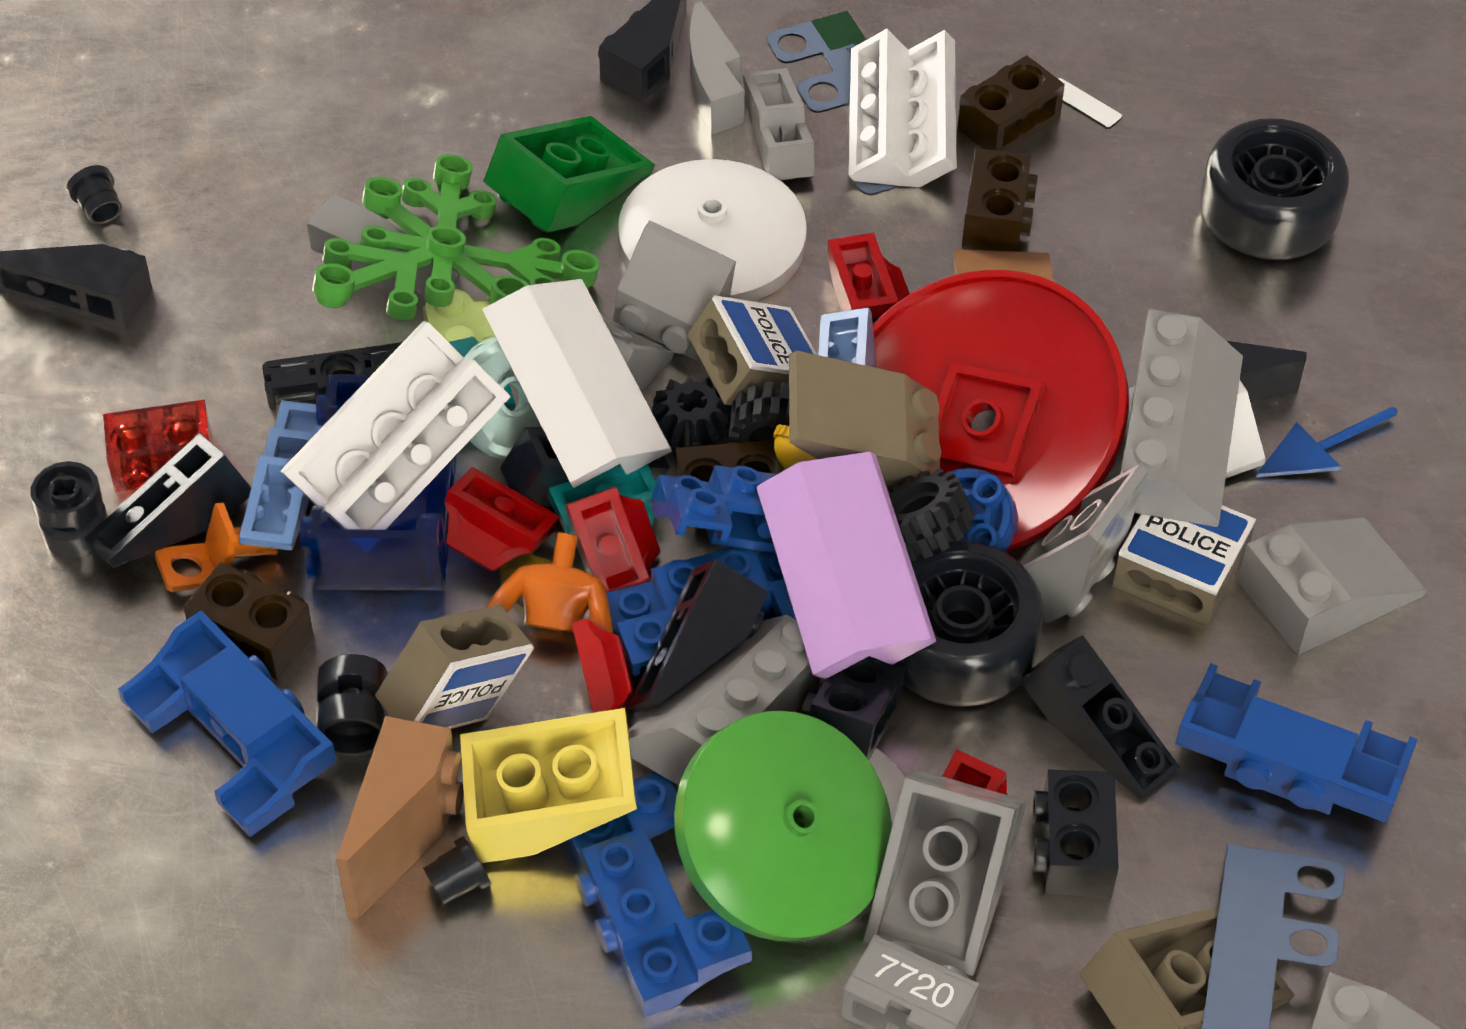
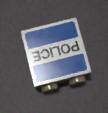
[687,295,817,406]
[1112,505,1256,627]
[375,604,534,729]

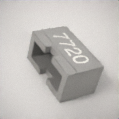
[841,934,980,1029]

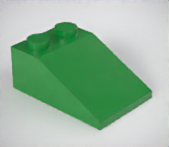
[483,116,655,233]

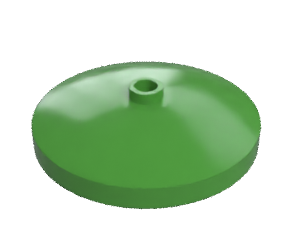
[674,711,892,942]

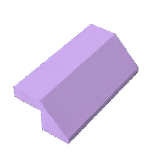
[756,452,936,679]

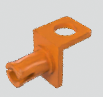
[155,502,278,592]

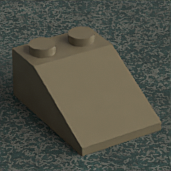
[789,350,941,494]
[1079,906,1295,1029]

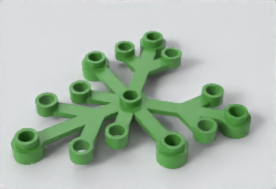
[312,154,600,321]

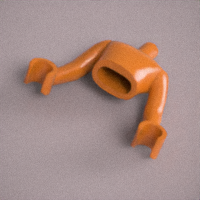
[487,532,613,633]

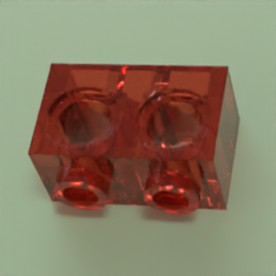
[103,399,213,492]

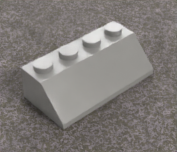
[1120,309,1243,527]
[628,615,820,785]

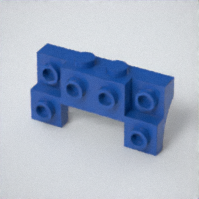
[651,465,777,553]
[607,547,796,676]
[118,610,336,837]
[1175,663,1418,823]
[566,772,752,1018]

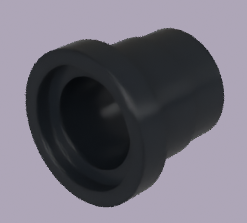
[66,165,122,224]
[423,836,492,905]

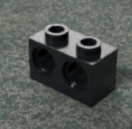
[801,656,906,760]
[1033,769,1119,897]

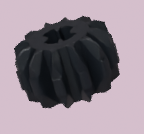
[651,374,732,457]

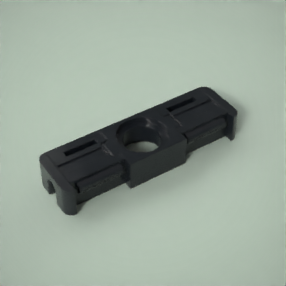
[262,342,403,410]

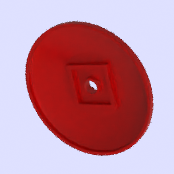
[873,270,1129,552]

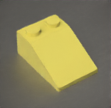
[460,708,637,863]

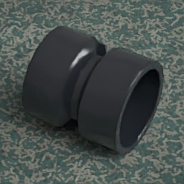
[30,461,108,559]
[316,654,388,757]

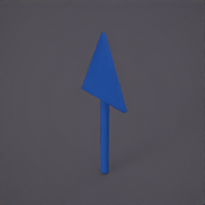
[1256,407,1398,478]

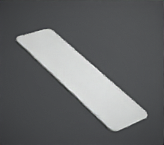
[1058,78,1122,127]

